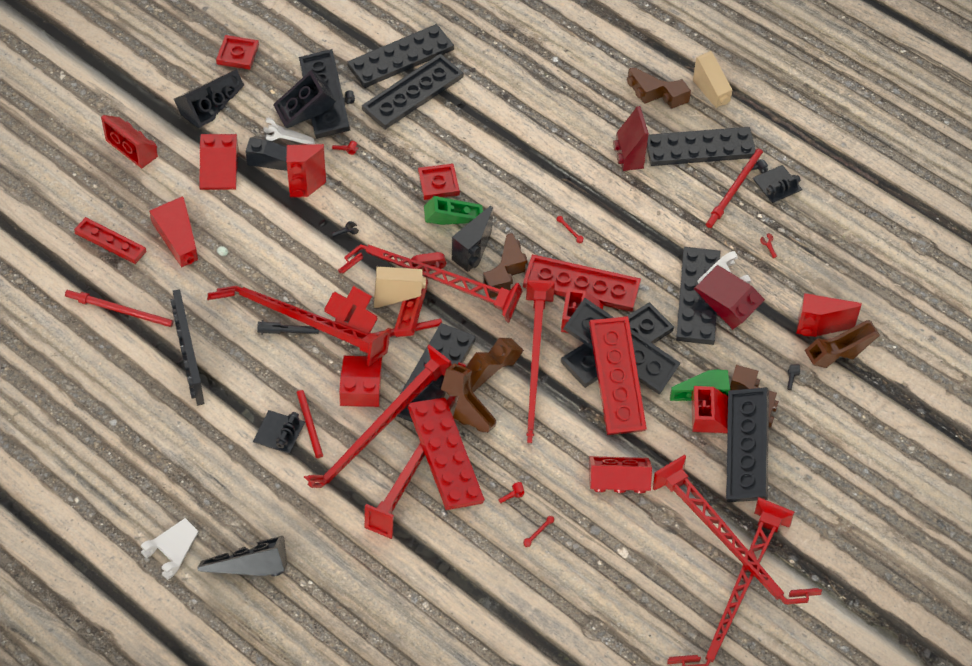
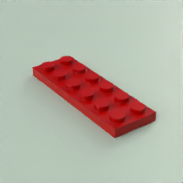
[523,254,641,312]
[589,316,647,435]
[408,397,485,510]

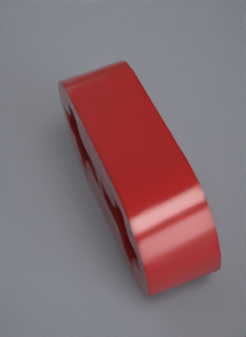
[411,252,447,272]

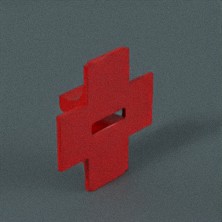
[324,286,378,334]

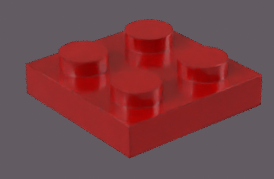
[216,35,259,70]
[418,163,460,200]

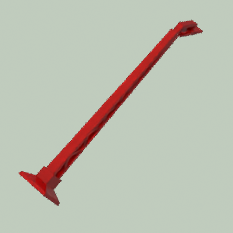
[338,244,523,323]
[526,279,555,443]
[207,286,391,367]
[304,345,452,488]
[364,362,466,539]
[653,454,822,605]
[667,497,795,666]

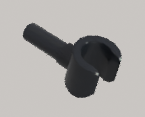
[344,90,355,104]
[742,159,768,173]
[332,221,359,237]
[787,364,800,390]

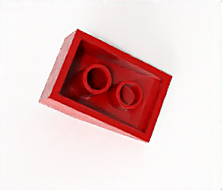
[199,134,239,190]
[796,293,862,337]
[339,355,382,407]

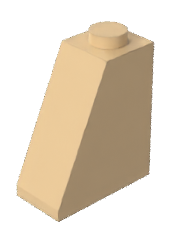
[693,51,732,108]
[374,267,426,308]

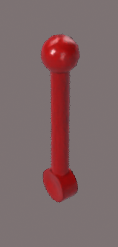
[556,216,584,244]
[523,516,555,547]

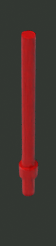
[706,148,763,228]
[65,289,174,327]

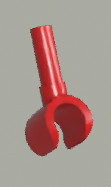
[332,141,359,155]
[760,233,777,259]
[498,482,525,504]

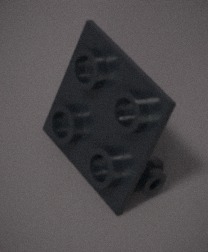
[752,165,803,203]
[253,410,305,454]

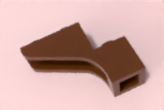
[627,67,691,109]
[483,233,528,298]
[804,320,880,368]
[466,337,524,393]
[441,363,496,433]
[730,365,779,428]

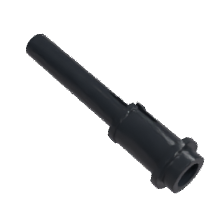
[257,320,319,335]

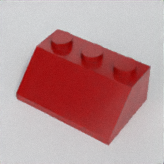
[101,115,158,169]
[287,144,326,198]
[589,456,652,493]

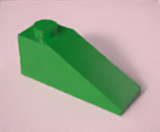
[424,196,483,225]
[669,369,730,401]

